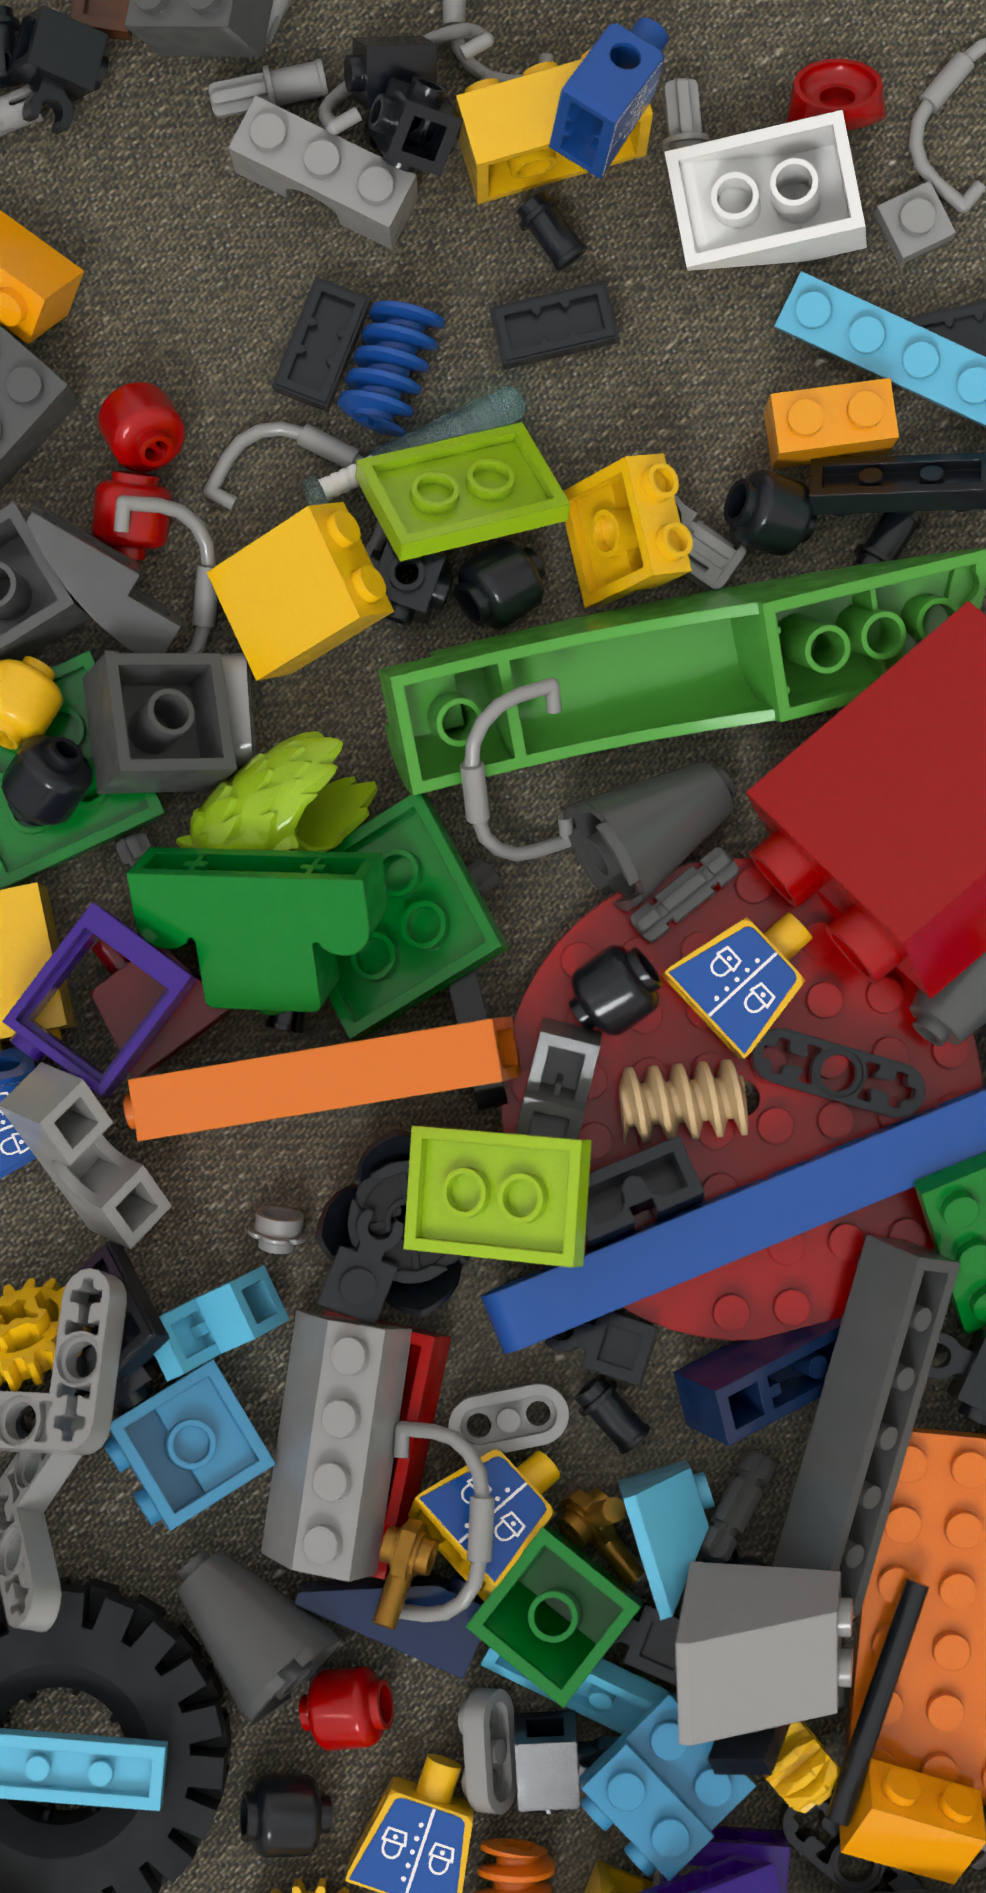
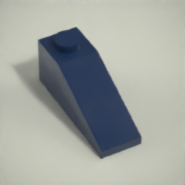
[673,1317,842,1446]
[294,1573,484,1679]

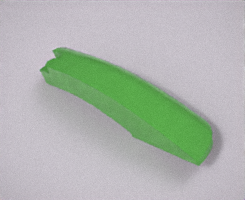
[378,548,986,796]

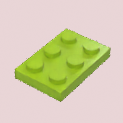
[355,422,570,562]
[403,1125,592,1268]

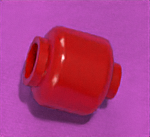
[98,381,185,472]
[91,470,172,560]
[299,1666,394,1751]

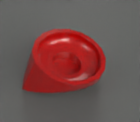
[786,58,886,131]

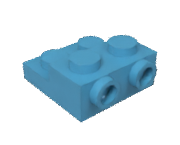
[103,1359,276,1531]
[579,1690,756,1881]

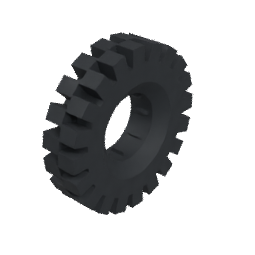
[0,1577,232,1893]

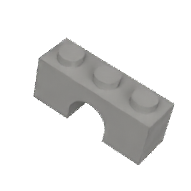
[228,95,418,250]
[0,1062,172,1249]

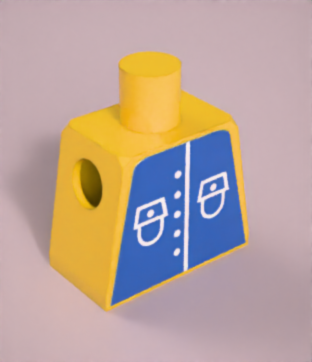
[661,912,813,1059]
[408,1449,561,1602]
[345,1754,474,1893]

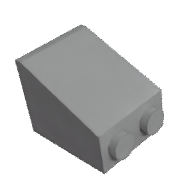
[675,1561,853,1746]

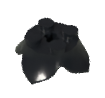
[315,1129,471,1317]

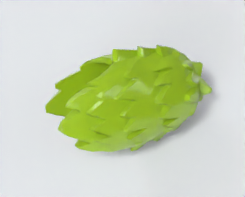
[176,731,378,852]

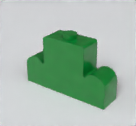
[126,847,388,1015]

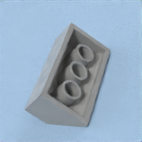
[261,1310,412,1582]

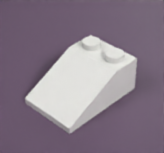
[664,110,867,271]

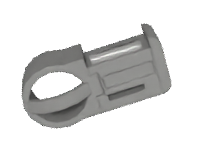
[674,495,746,591]

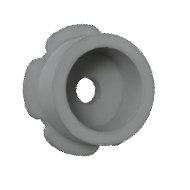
[248,1206,308,1254]

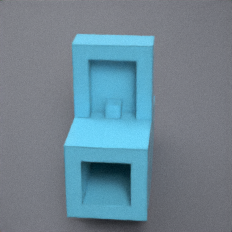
[154,1265,290,1381]

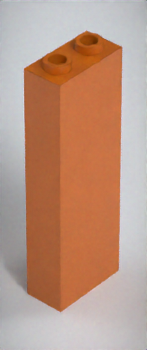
[124,1016,522,1141]

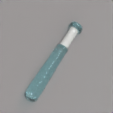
[301,385,525,505]

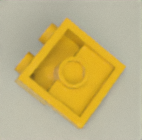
[563,453,693,608]

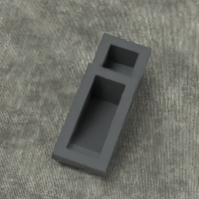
[26,501,181,653]
[515,1017,602,1139]

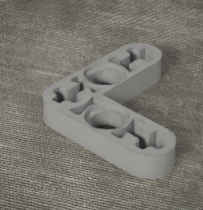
[0,1268,127,1455]
[0,1395,85,1633]

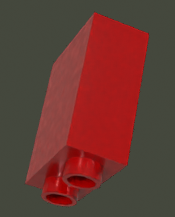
[746,601,986,999]

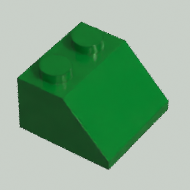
[465,1524,645,1708]

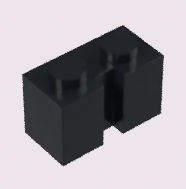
[585,1136,705,1251]

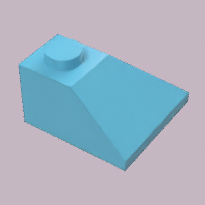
[618,1459,715,1620]

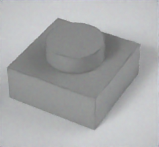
[874,181,956,265]

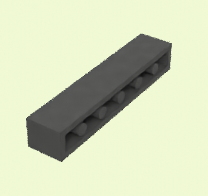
[772,1235,960,1616]

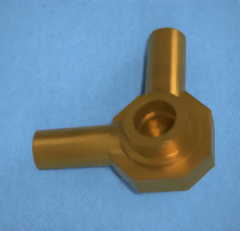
[558,1488,645,1586]
[372,1517,439,1630]

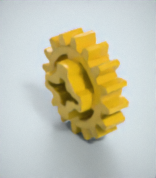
[0,1278,90,1391]

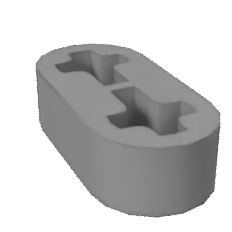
[221,653,257,767]

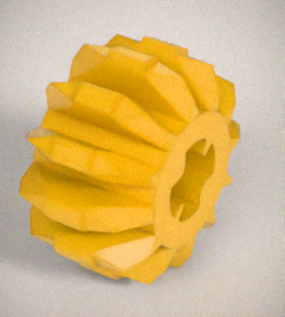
[763,1721,841,1814]

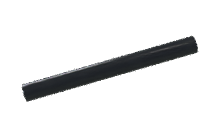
[825,1578,929,1826]

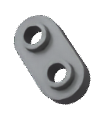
[448,1382,569,1457]
[458,1687,517,1815]

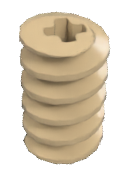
[619,1059,748,1145]

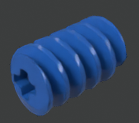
[337,301,445,437]

